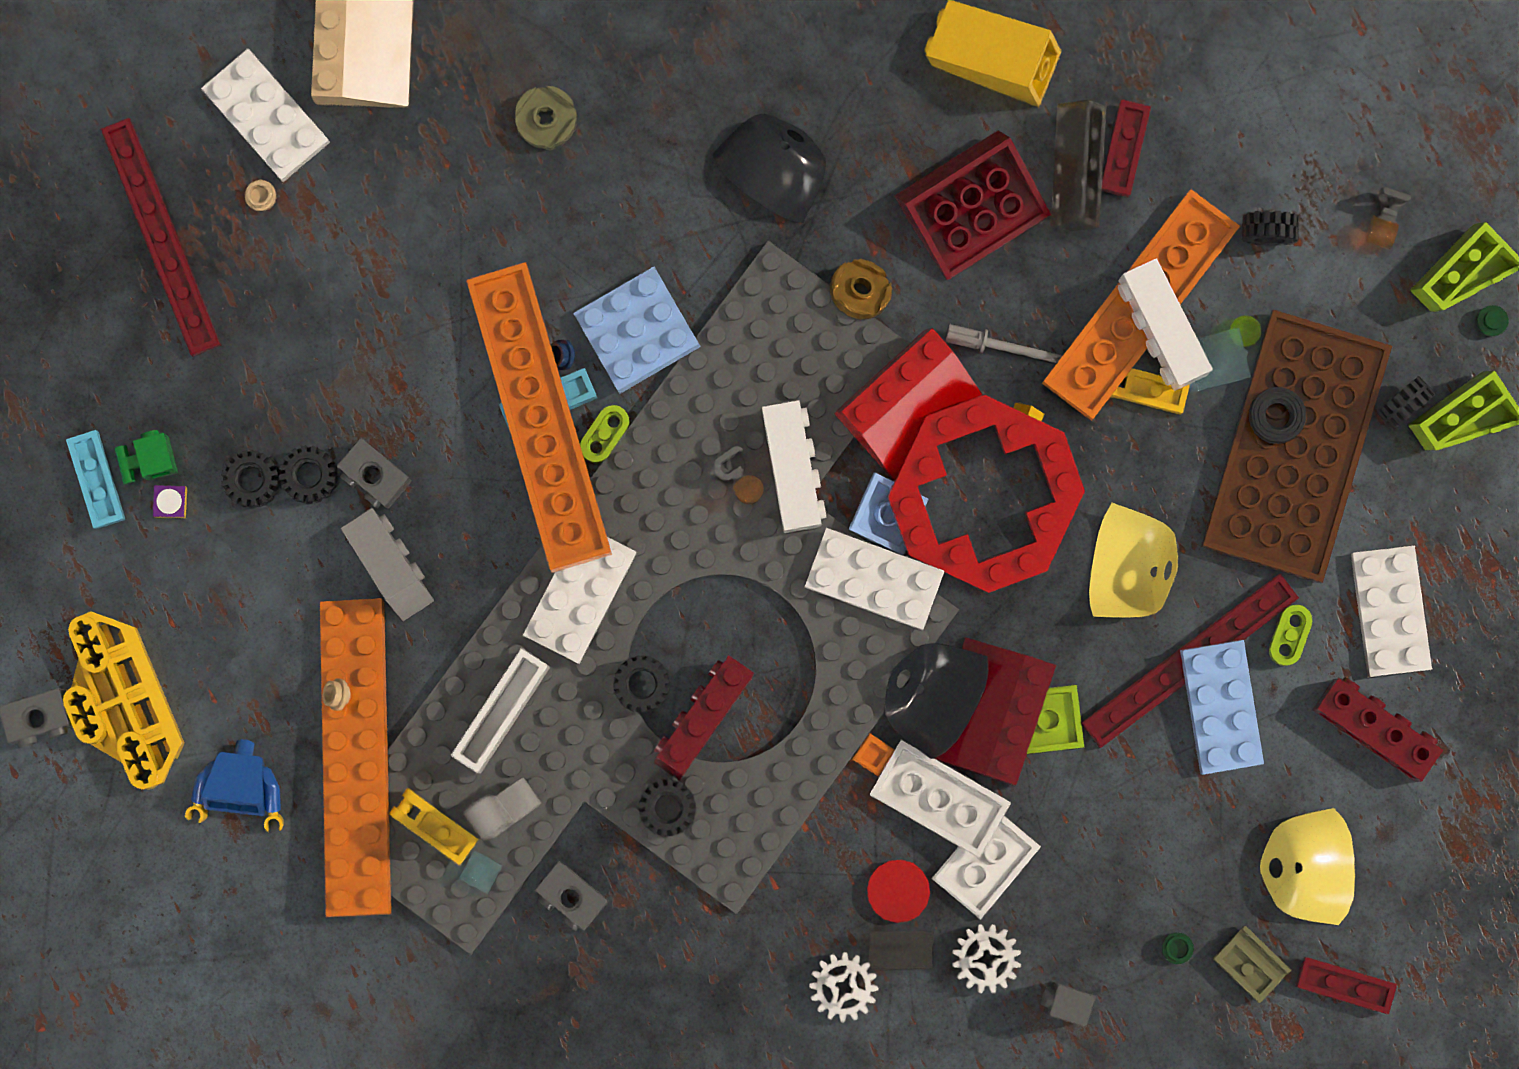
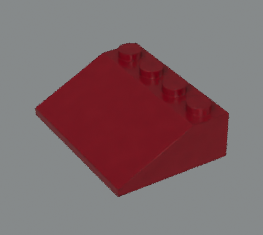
[895,130,1051,280]
[934,637,1056,786]

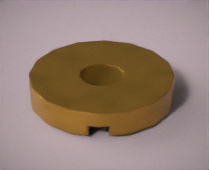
[830,259,892,319]

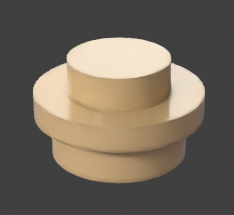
[245,180,276,211]
[323,679,351,711]

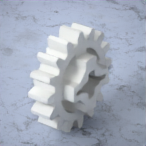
[952,924,1021,993]
[809,952,878,1022]

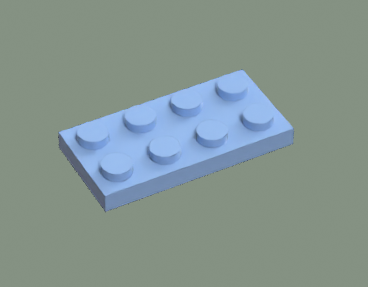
[1180,640,1264,775]

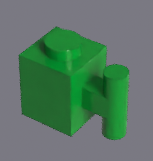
[115,430,178,485]

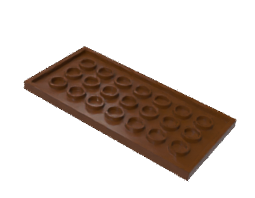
[1201,309,1392,584]

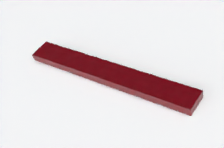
[101,118,221,357]
[1081,573,1299,748]

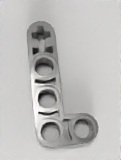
[464,777,542,840]

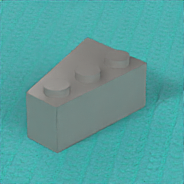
[341,508,434,621]

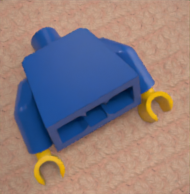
[185,739,284,832]

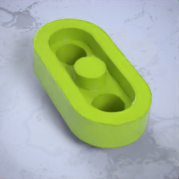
[580,405,629,463]
[1269,605,1312,666]

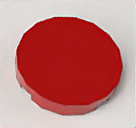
[867,859,930,923]

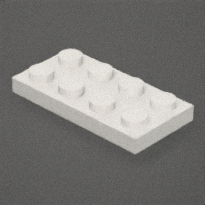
[201,49,330,182]
[805,528,944,631]
[523,537,637,664]
[1351,545,1432,677]
[870,740,1011,858]

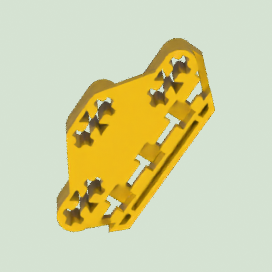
[63,611,184,790]

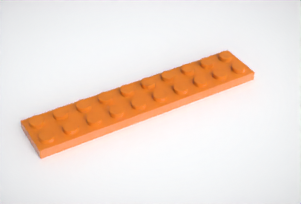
[467,262,612,573]
[320,598,391,917]

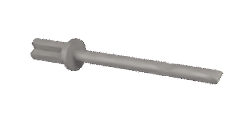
[945,324,1063,363]

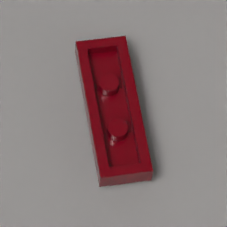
[1099,99,1151,197]
[1295,957,1397,1015]

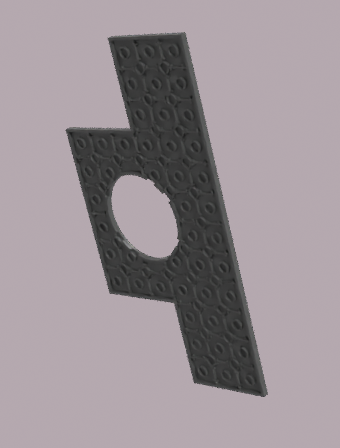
[319,241,959,955]

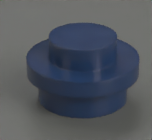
[551,339,575,370]

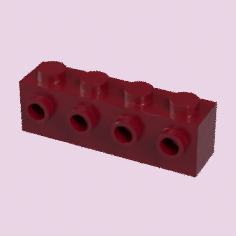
[654,655,754,781]
[1312,677,1443,782]

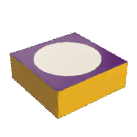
[153,485,187,518]

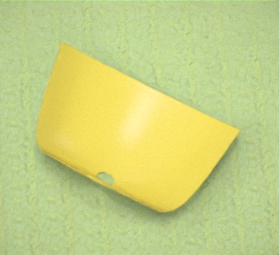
[1089,503,1178,618]
[1260,808,1355,925]

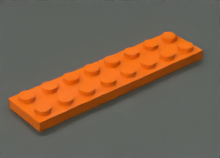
[1042,189,1240,421]

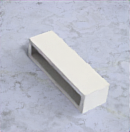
[1118,258,1213,391]
[762,401,826,533]
[451,648,550,774]

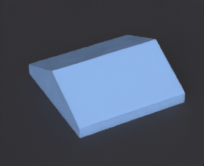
[848,473,928,556]

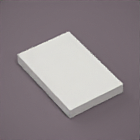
[931,816,1041,920]

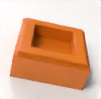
[852,733,895,777]

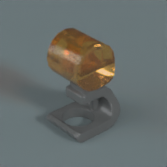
[1366,187,1411,249]
[714,446,763,505]

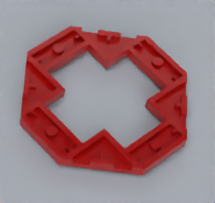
[887,395,1085,593]

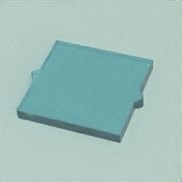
[1196,328,1252,391]

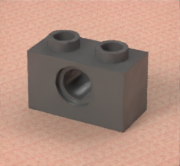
[337,438,412,509]
[0,688,73,748]
[535,861,609,931]
[1041,982,1096,1027]

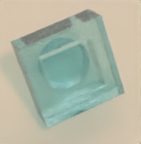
[459,851,503,894]

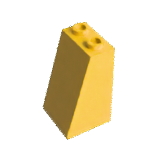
[925,0,1061,107]

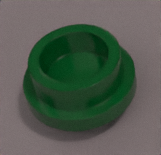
[1477,305,1509,337]
[1162,932,1194,964]

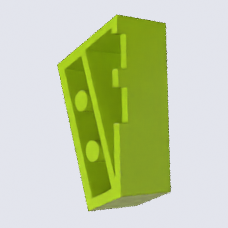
[1410,222,1519,312]
[1408,371,1519,451]

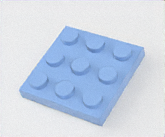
[574,267,700,393]

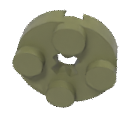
[515,86,577,150]

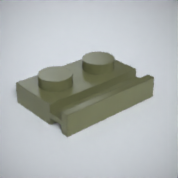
[1212,925,1291,1003]

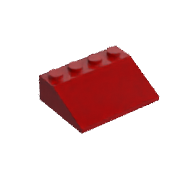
[834,328,983,482]

